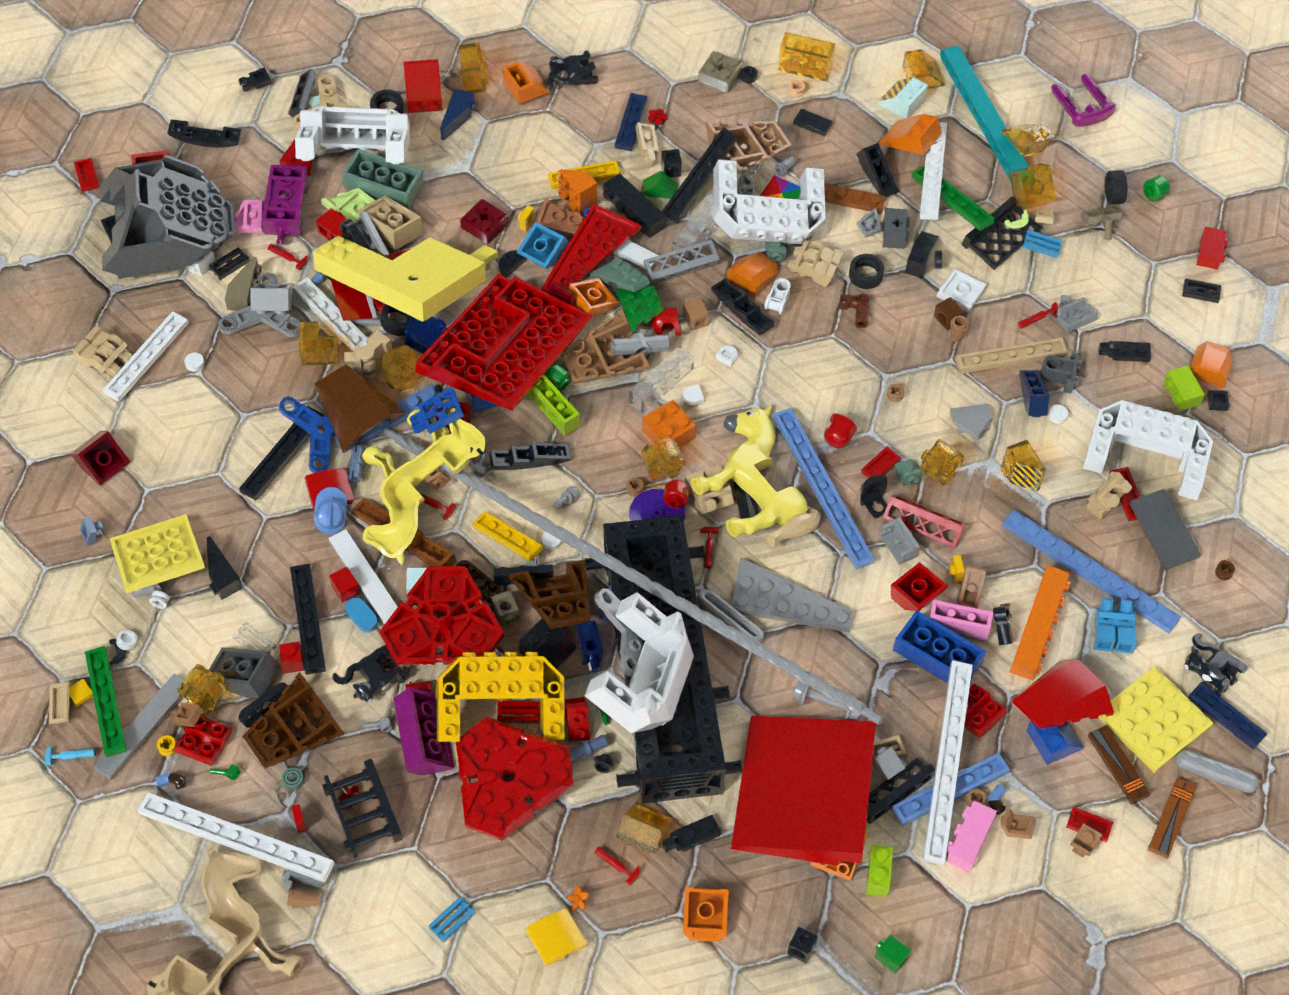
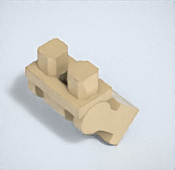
[788,241,843,287]
[72,326,132,377]
[344,330,394,379]
[684,465,734,514]
[1086,472,1132,520]

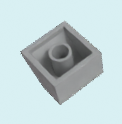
[250,283,293,314]

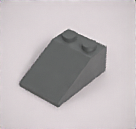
[203,647,280,699]

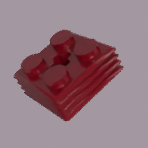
[460,199,510,244]

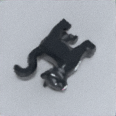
[546,50,598,88]
[1184,633,1248,696]
[332,645,405,703]

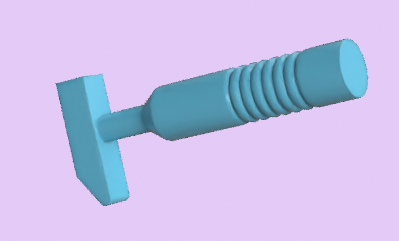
[45,746,95,766]

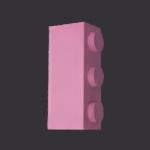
[929,600,993,641]
[946,801,997,872]

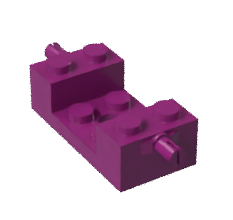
[262,164,309,245]

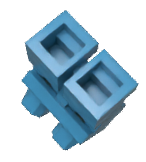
[1093,598,1137,654]

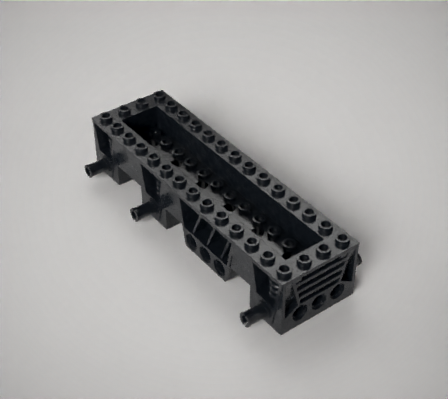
[585,515,743,804]

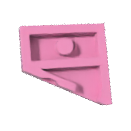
[234,199,263,233]

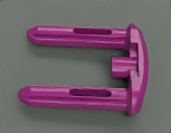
[1051,74,1116,127]

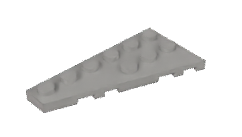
[732,558,853,632]

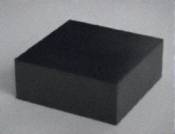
[1207,390,1230,411]

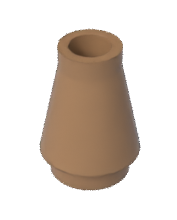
[950,315,969,341]
[287,887,319,909]

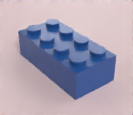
[893,610,986,683]

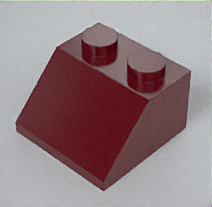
[70,431,130,485]

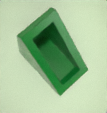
[641,171,678,199]

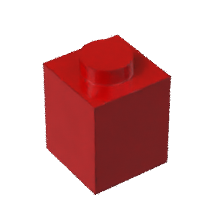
[329,566,360,603]
[279,642,304,674]

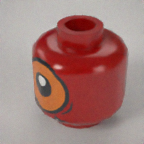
[663,479,690,509]

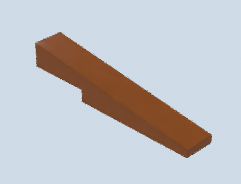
[351,498,457,566]

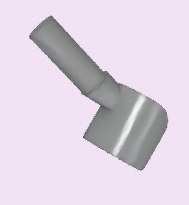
[474,453,487,478]
[362,717,393,733]

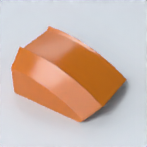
[727,252,779,297]
[568,278,620,317]
[1190,341,1233,388]
[683,887,729,942]

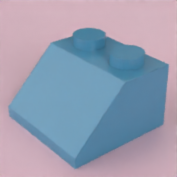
[517,222,569,269]

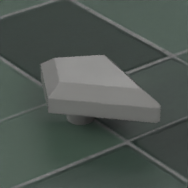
[857,208,881,238]

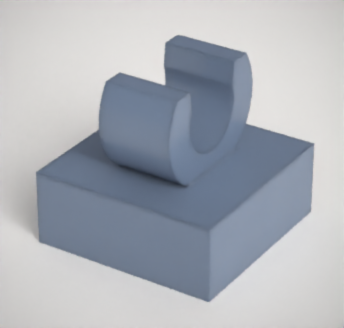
[80,517,104,545]

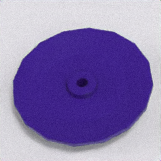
[629,489,685,521]

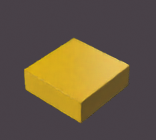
[69,679,93,707]

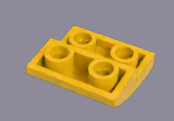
[525,908,587,966]

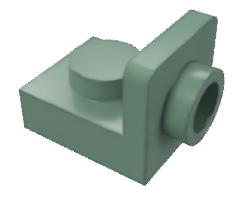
[765,241,787,262]
[894,459,922,486]

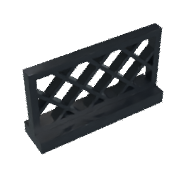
[961,196,1042,270]

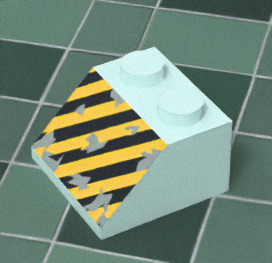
[878,77,928,119]

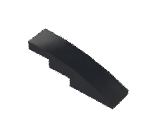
[711,279,774,335]
[489,442,571,470]

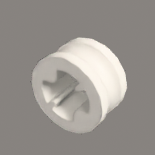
[149,591,170,609]

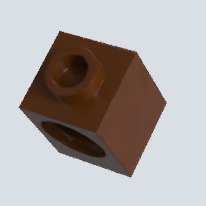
[934,297,964,331]

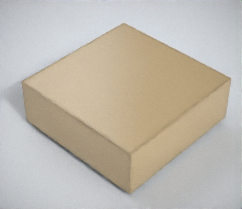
[1034,209,1054,224]

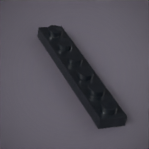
[661,127,739,224]
[239,406,324,501]
[290,564,326,675]

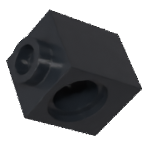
[661,149,682,177]
[787,926,818,964]

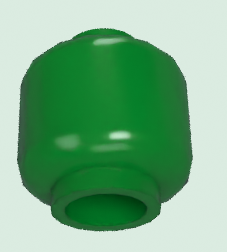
[1143,175,1170,201]
[544,363,570,391]

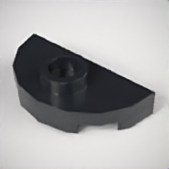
[498,250,527,277]

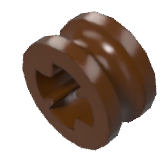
[1215,560,1235,580]

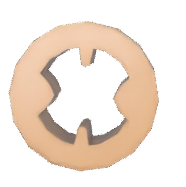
[789,80,805,97]

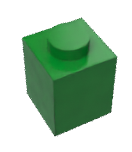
[875,934,911,974]

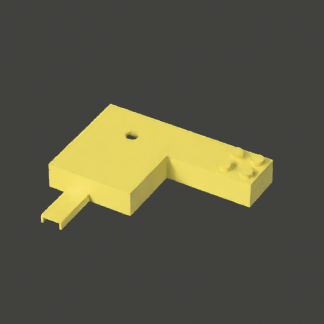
[313,236,498,322]

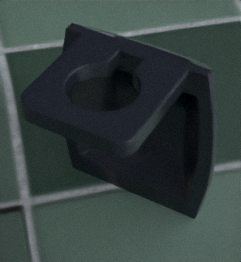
[860,475,887,519]

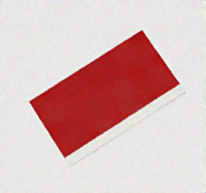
[330,278,377,321]

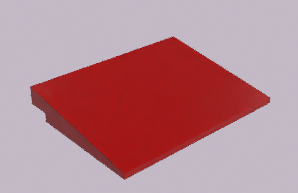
[415,274,593,411]
[731,716,876,866]

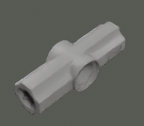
[611,332,669,356]

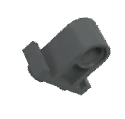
[1040,352,1082,394]

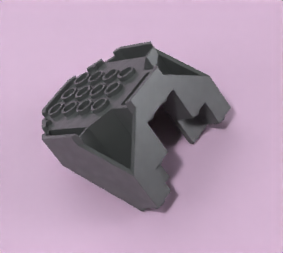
[99,155,236,279]

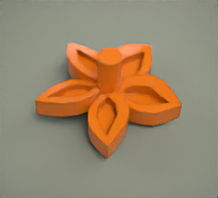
[567,886,590,912]

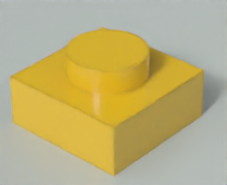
[518,205,534,231]
[948,555,965,583]

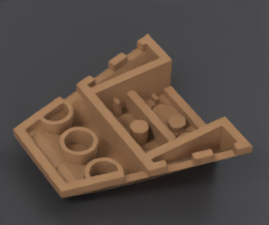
[706,121,792,174]
[561,309,650,384]

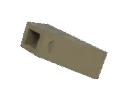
[225,257,261,311]

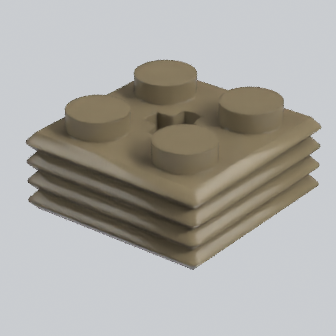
[698,51,743,92]

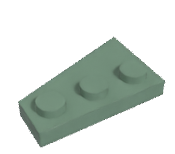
[590,257,650,292]

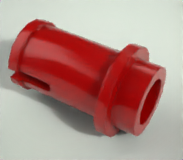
[405,681,431,693]

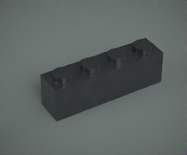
[603,173,666,238]

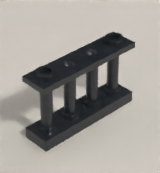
[322,758,402,858]

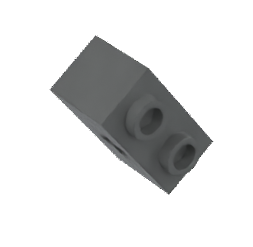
[882,208,910,249]

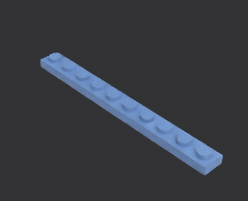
[773,408,874,570]
[1002,510,1181,634]

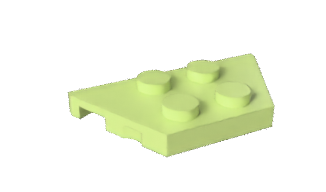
[321,188,375,223]

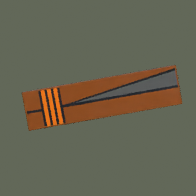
[1147,778,1197,859]

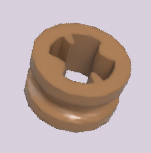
[887,384,904,402]
[626,478,644,497]
[966,789,986,807]

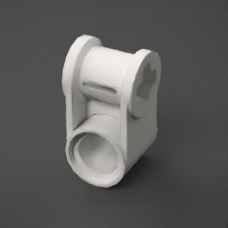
[764,278,790,315]

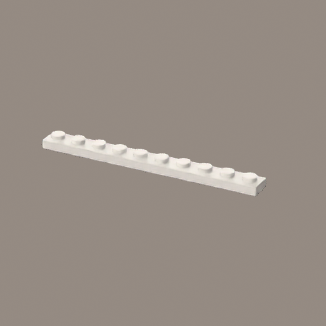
[922,661,973,865]
[138,793,335,883]

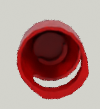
[651,307,681,335]
[824,413,857,449]

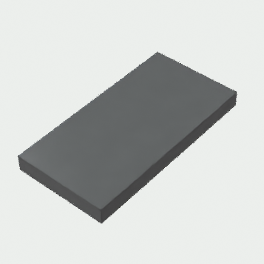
[1129,489,1201,570]

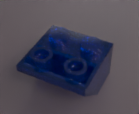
[404,316,447,354]

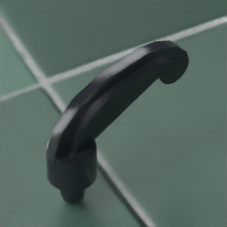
[109,639,126,665]

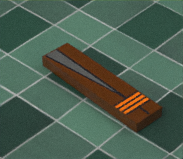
[1088,725,1151,805]

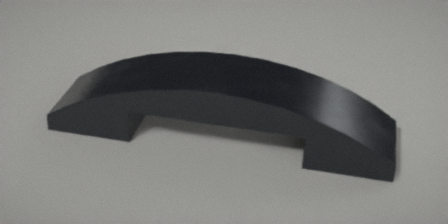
[167,119,241,148]

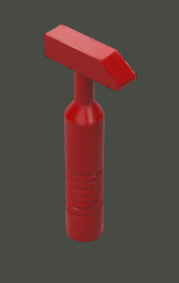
[268,244,307,271]
[1018,302,1058,329]
[419,492,456,520]
[700,527,719,569]
[594,846,640,886]

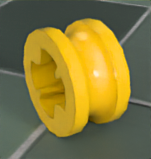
[157,735,176,757]

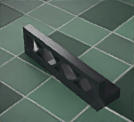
[866,758,935,824]

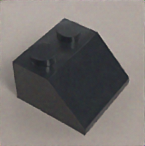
[518,618,576,669]

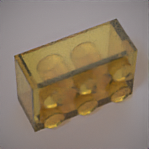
[778,32,835,82]

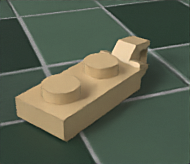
[635,123,659,167]

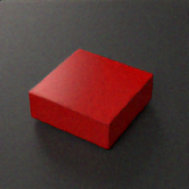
[292,804,306,833]

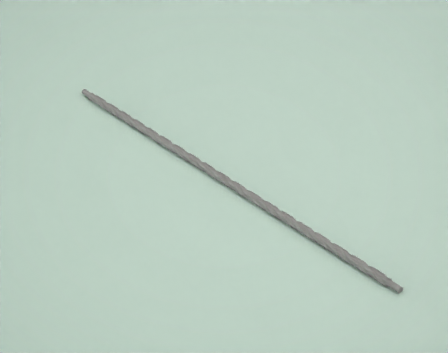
[383,428,883,725]

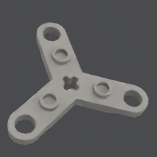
[218,272,302,337]
[594,588,667,677]

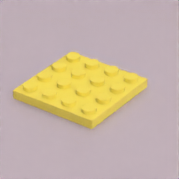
[110,514,205,593]
[1098,666,1214,773]

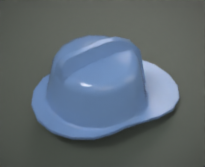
[314,487,347,534]

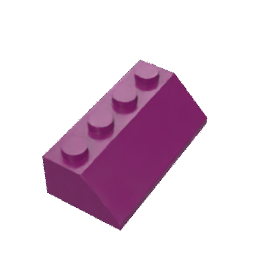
[393,687,454,776]

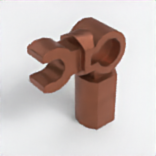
[840,293,869,328]

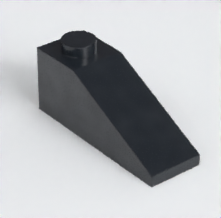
[856,143,898,197]
[905,231,938,278]
[207,536,242,600]

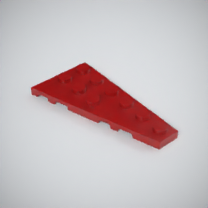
[541,204,641,293]

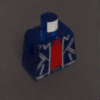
[574,620,603,673]

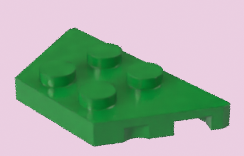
[616,286,664,333]

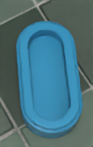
[345,598,378,632]

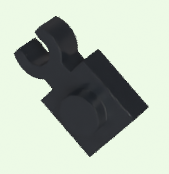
[238,68,272,92]

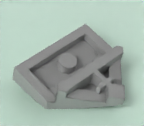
[1057,295,1098,333]
[950,404,992,440]

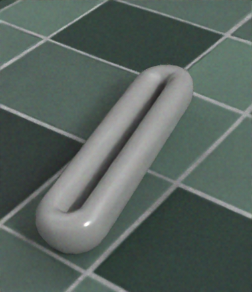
[697,589,764,643]
[1175,750,1259,793]

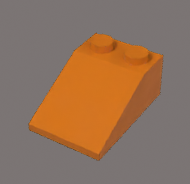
[879,114,942,155]

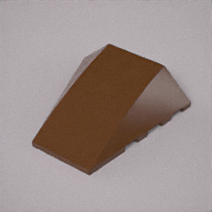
[315,364,406,453]
[509,560,590,629]
[242,672,345,769]

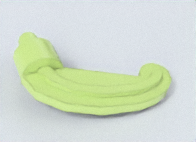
[1004,210,1029,229]

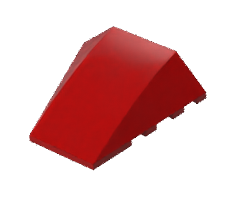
[1012,659,1114,729]

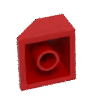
[891,562,948,611]

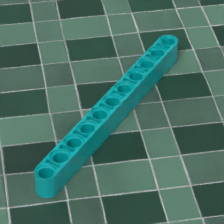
[940,45,1035,190]

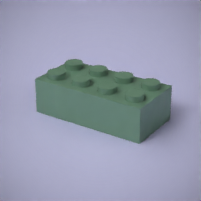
[342,149,424,209]

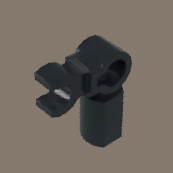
[993,603,1013,645]

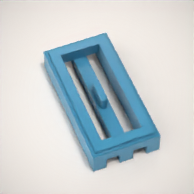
[1023,230,1062,258]
[428,897,475,943]

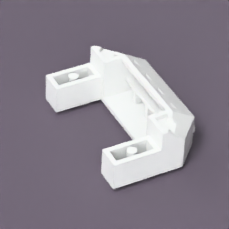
[295,106,410,164]
[711,160,826,244]
[1083,400,1213,500]
[585,592,694,733]

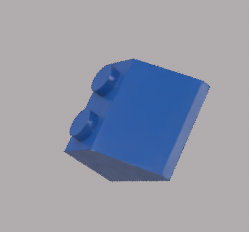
[1026,720,1083,765]

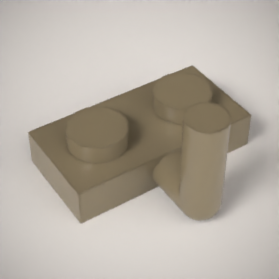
[1081,206,1122,240]

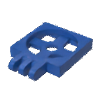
[409,387,464,434]

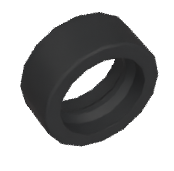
[370,89,404,114]
[1105,170,1128,205]
[849,254,884,289]
[380,304,416,336]

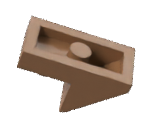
[958,565,986,609]

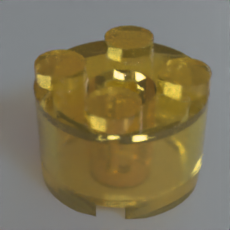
[382,345,421,391]
[641,437,685,481]
[921,439,964,485]
[177,664,227,713]

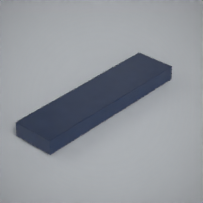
[615,93,648,151]
[1188,682,1267,750]

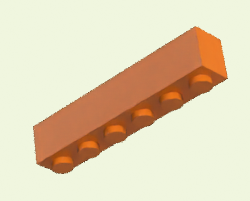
[1010,565,1071,681]

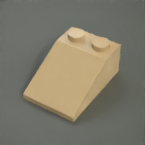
[358,195,422,250]

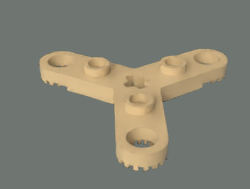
[293,75,354,131]

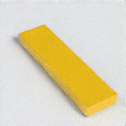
[548,160,621,190]
[472,511,543,562]

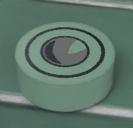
[282,768,304,790]

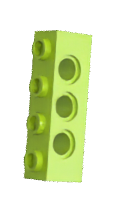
[527,375,580,436]

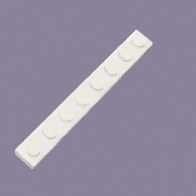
[920,122,947,220]

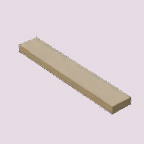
[955,338,1068,374]

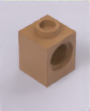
[683,298,709,331]

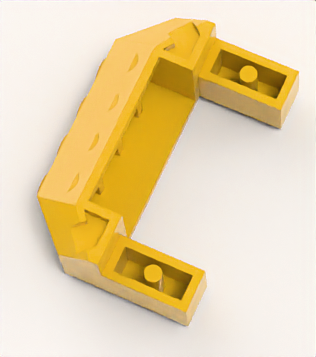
[436,652,564,742]

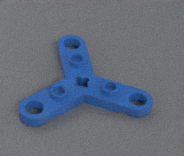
[279,396,335,473]

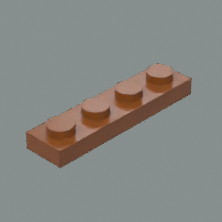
[824,183,886,214]

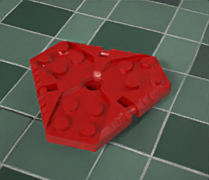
[379,566,504,665]
[456,717,574,841]

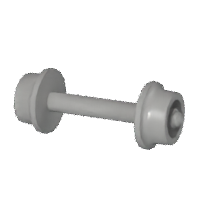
[793,681,864,721]

